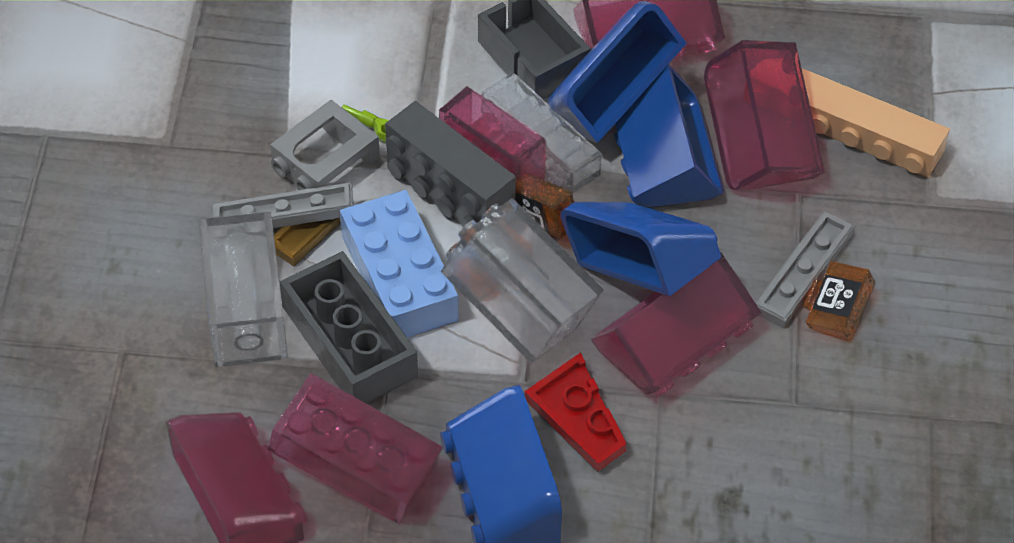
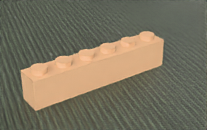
[743,52,950,178]

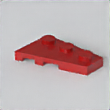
[524,352,627,472]

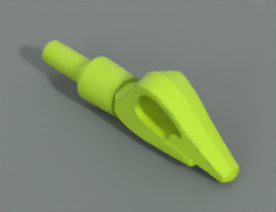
[342,104,389,143]

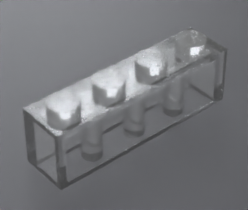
[481,72,602,196]

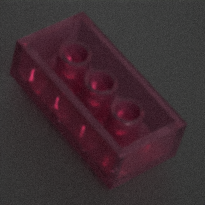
[268,373,443,525]

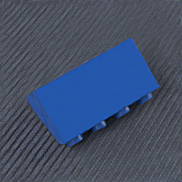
[548,1,687,143]
[614,64,724,208]
[561,202,722,296]
[440,385,562,543]

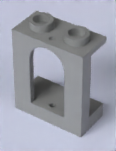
[270,100,380,190]

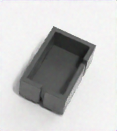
[478,0,591,104]

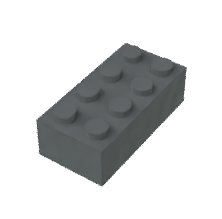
[385,101,516,240]
[279,251,418,410]

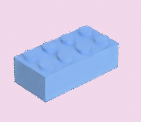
[340,190,459,338]

